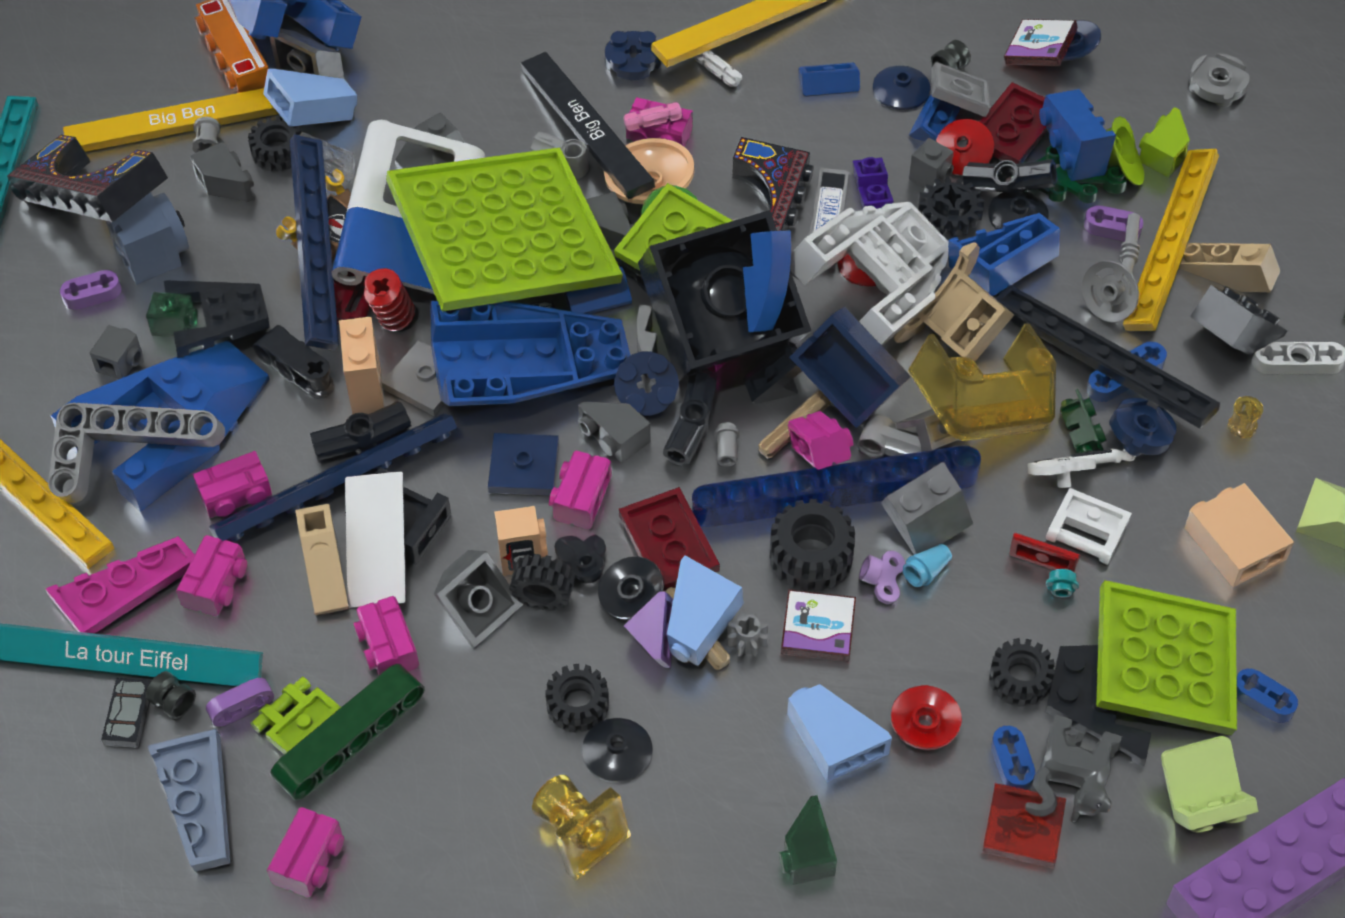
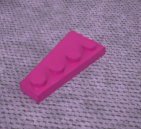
[45,536,194,634]

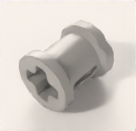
[192,117,221,153]

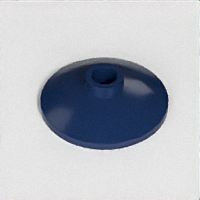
[1051,20,1101,61]
[872,66,931,110]

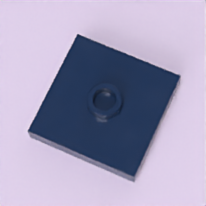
[488,433,559,496]

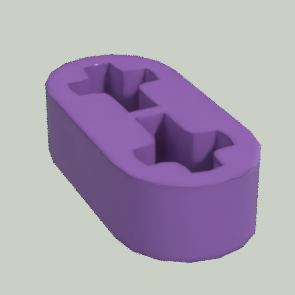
[1084,205,1143,242]
[60,270,121,310]
[206,678,274,727]

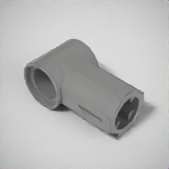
[530,132,589,179]
[857,414,924,465]

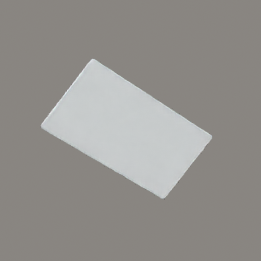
[345,471,405,608]

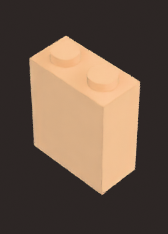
[339,317,384,414]
[1185,483,1294,588]

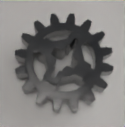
[918,177,984,236]

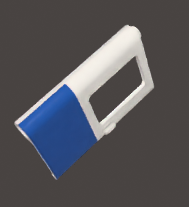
[332,119,485,294]

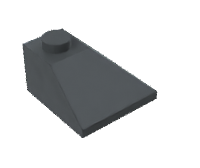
[395,112,465,169]
[434,550,523,648]

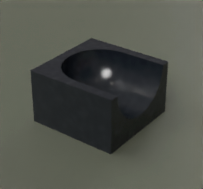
[638,210,812,382]

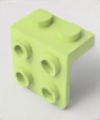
[1161,736,1259,833]

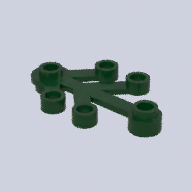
[1010,146,1128,203]

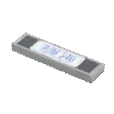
[809,168,850,269]

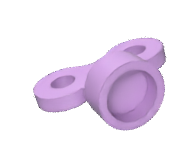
[859,550,905,604]

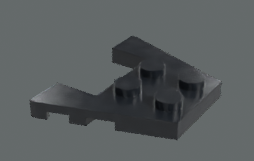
[163,280,270,358]
[1045,645,1152,766]

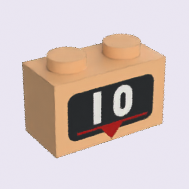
[494,506,548,576]

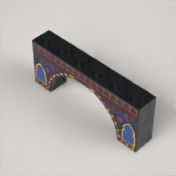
[7,134,168,222]
[732,137,814,231]

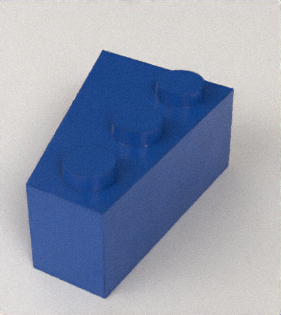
[1039,89,1116,181]
[948,213,1060,296]

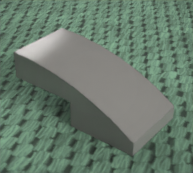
[637,305,658,377]

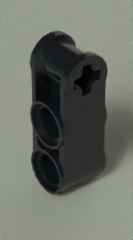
[253,325,335,398]

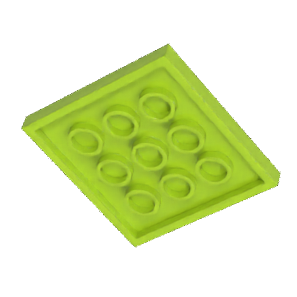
[1096,580,1237,736]

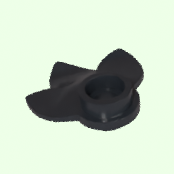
[553,534,606,584]

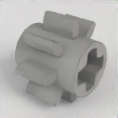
[727,613,768,656]

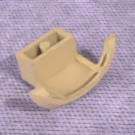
[894,242,1014,364]

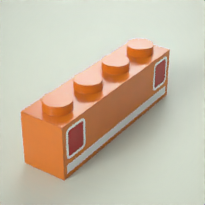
[194,0,269,93]

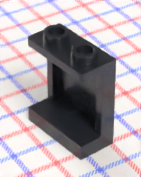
[345,467,451,565]

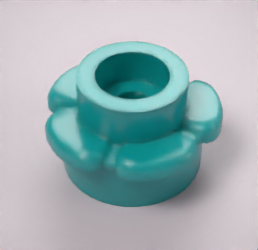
[1045,569,1080,598]

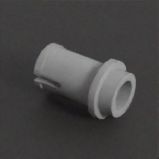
[714,422,740,466]

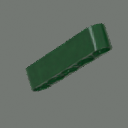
[270,664,425,800]

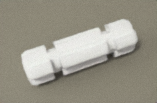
[694,50,742,87]

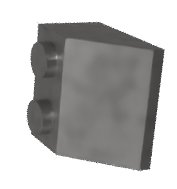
[270,29,344,78]
[881,462,973,555]

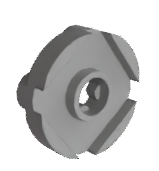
[1189,53,1250,107]

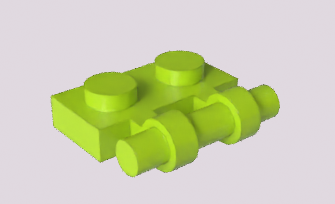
[250,676,341,754]

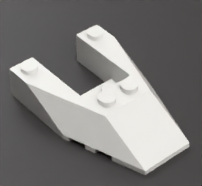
[790,202,948,346]

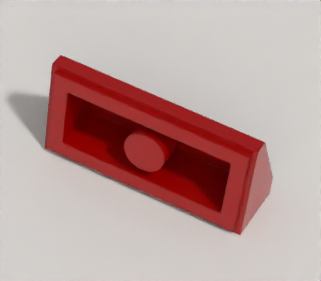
[1009,533,1080,572]

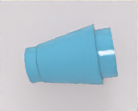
[903,544,952,587]

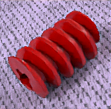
[364,268,415,331]

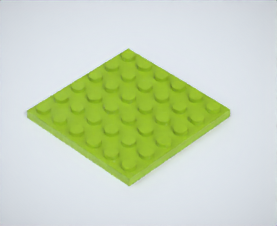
[386,147,623,311]

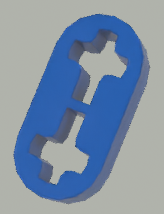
[1237,668,1298,723]
[991,726,1035,793]

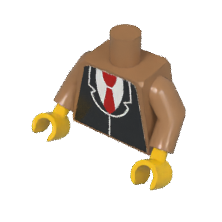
[276,169,351,263]

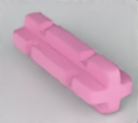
[624,102,682,131]

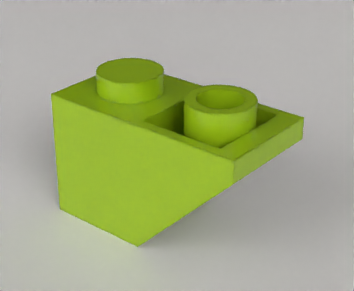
[1139,107,1190,178]

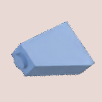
[263,69,357,127]
[667,555,744,666]
[787,684,892,782]

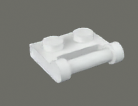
[1046,488,1132,565]

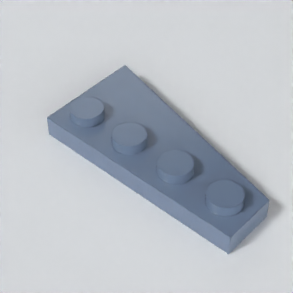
[148,729,231,872]

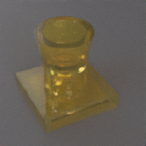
[532,775,630,881]

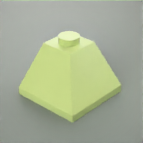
[1296,478,1345,549]

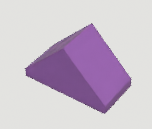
[624,592,673,668]

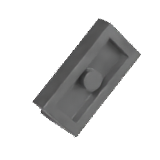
[896,403,972,452]

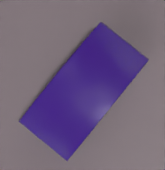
[853,157,894,209]

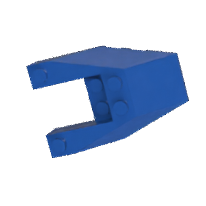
[228,0,362,51]
[50,341,270,512]

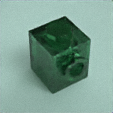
[146,292,198,338]

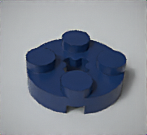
[605,31,662,80]
[614,351,679,416]
[1109,398,1177,456]

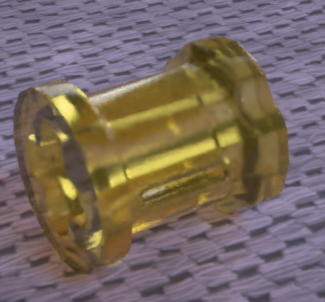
[1228,396,1263,438]

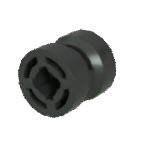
[930,40,971,70]
[146,671,196,719]

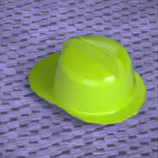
[1106,116,1144,186]

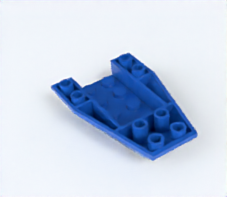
[430,301,630,406]

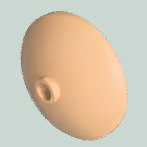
[604,138,695,205]

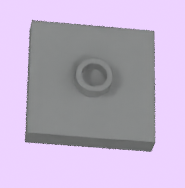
[931,62,990,117]
[381,340,445,416]

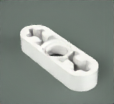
[1252,342,1345,374]

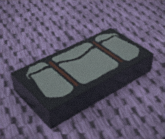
[101,678,151,748]

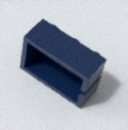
[789,306,911,428]

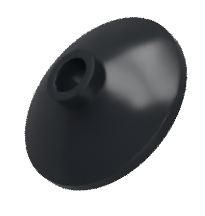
[988,191,1049,230]
[598,556,664,619]
[582,718,653,783]

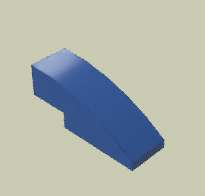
[743,230,791,332]

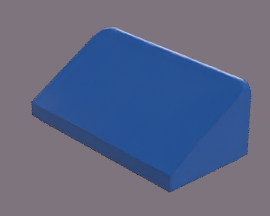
[798,62,860,96]
[909,94,961,142]
[564,267,632,314]

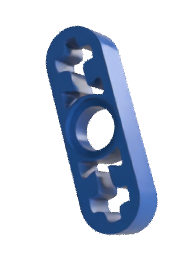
[1086,342,1167,402]

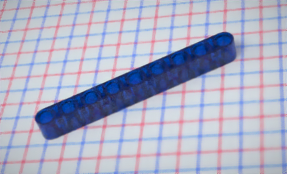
[692,446,981,528]

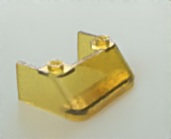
[908,324,1056,441]

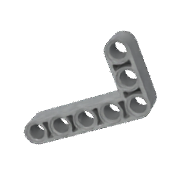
[48,403,225,504]

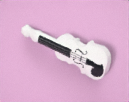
[1027,448,1136,488]

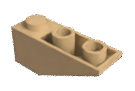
[1178,243,1280,293]
[295,504,349,616]

